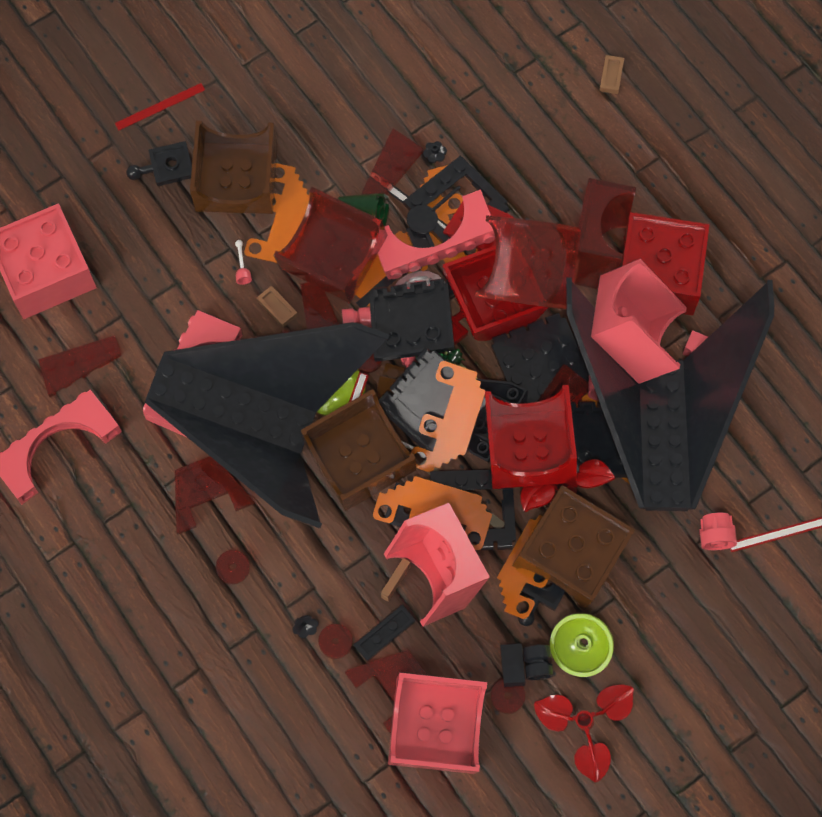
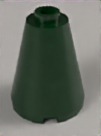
[333,193,389,231]

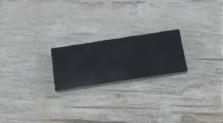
[354,605,416,662]

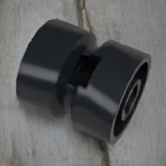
[523,645,554,681]

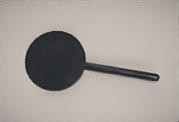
[407,186,461,234]

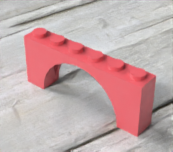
[370,189,499,280]
[143,310,243,437]
[0,390,122,505]

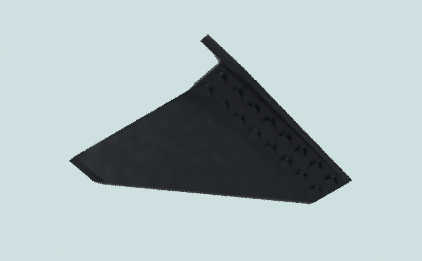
[566,277,775,511]
[145,322,389,528]

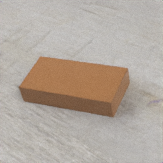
[599,55,624,94]
[257,286,298,327]
[381,558,410,602]

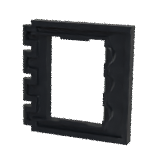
[403,155,510,243]
[430,470,516,551]

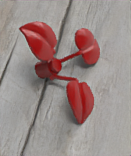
[521,459,615,512]
[534,685,634,782]

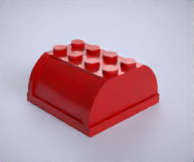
[442,238,549,341]

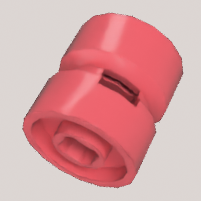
[342,307,372,328]

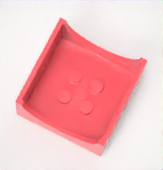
[0,203,97,319]
[591,259,687,384]
[384,503,490,627]
[388,673,487,774]

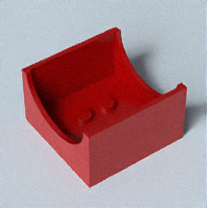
[621,212,710,316]
[485,385,577,489]

